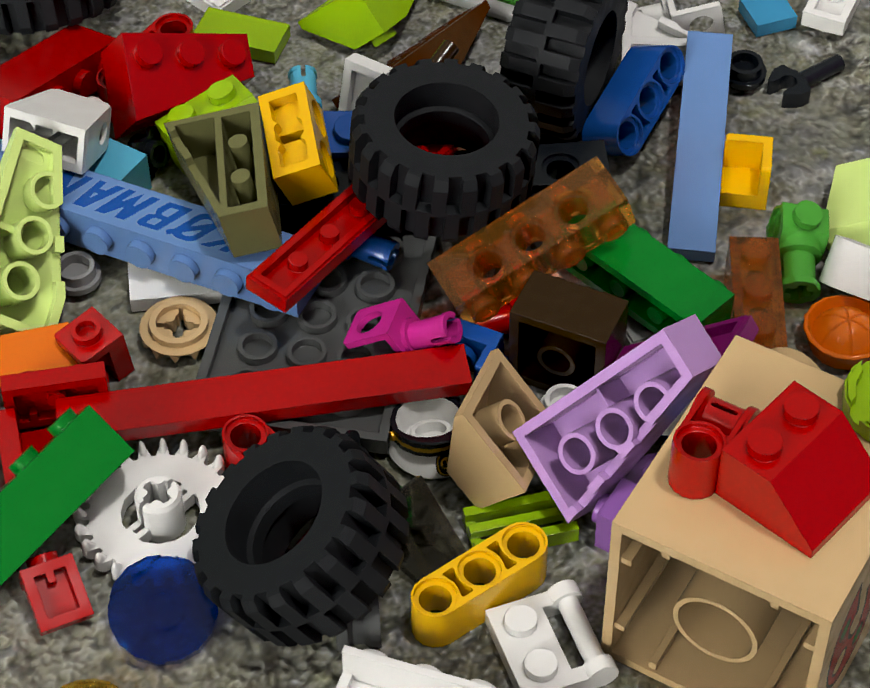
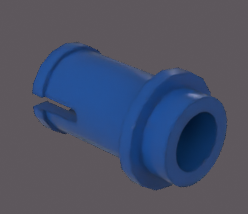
[346,234,400,272]

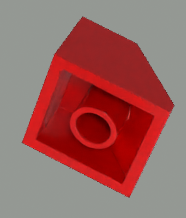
[715,381,870,558]

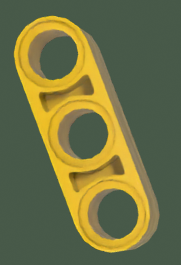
[411,522,548,648]

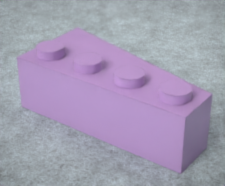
[512,314,722,524]

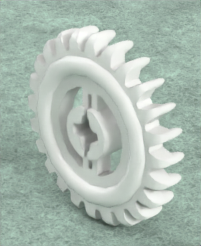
[73,438,225,588]

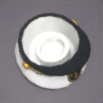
[388,397,461,480]

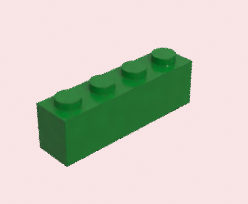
[543,190,735,334]
[0,405,135,586]

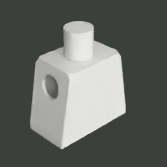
[1,89,112,175]

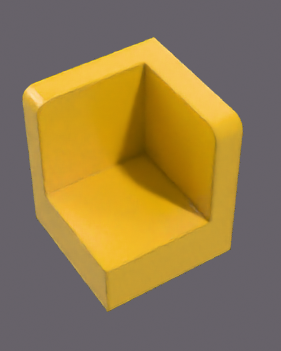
[719,133,773,210]

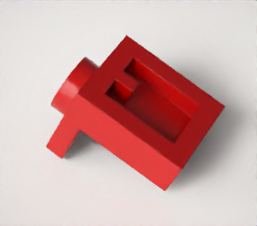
[54,306,135,381]
[18,551,94,636]

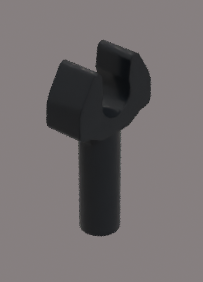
[766,54,845,108]

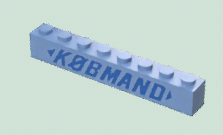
[0,143,321,317]

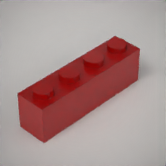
[0,25,115,139]

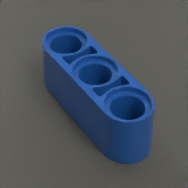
[582,45,685,156]

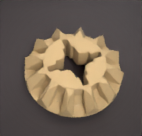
[139,296,216,364]

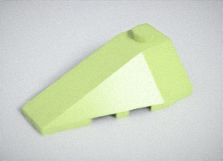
[0,127,66,335]

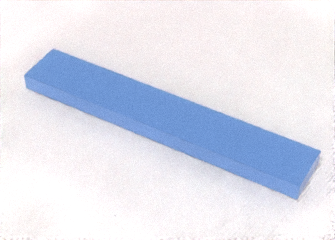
[667,31,733,262]

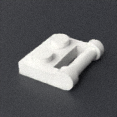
[485,579,619,688]

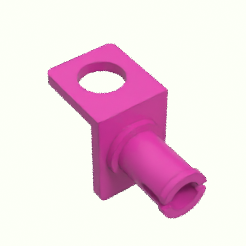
[343,298,463,353]

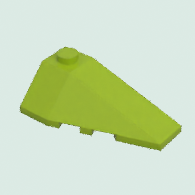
[298,0,414,50]

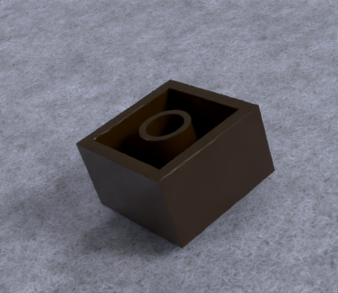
[508,270,629,391]

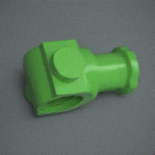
[766,200,829,304]

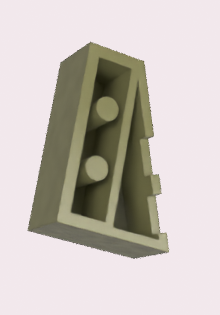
[164,102,283,258]

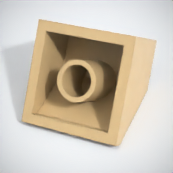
[446,348,546,508]

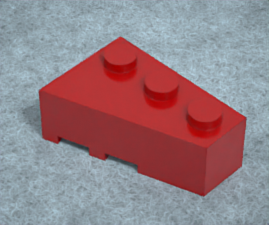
[101,33,255,140]

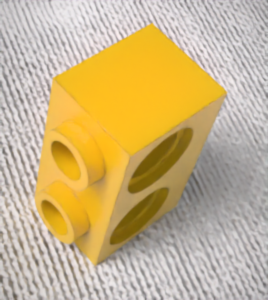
[258,81,339,206]

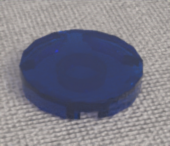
[108,555,219,666]

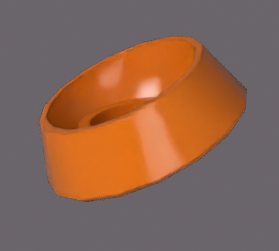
[803,294,870,370]

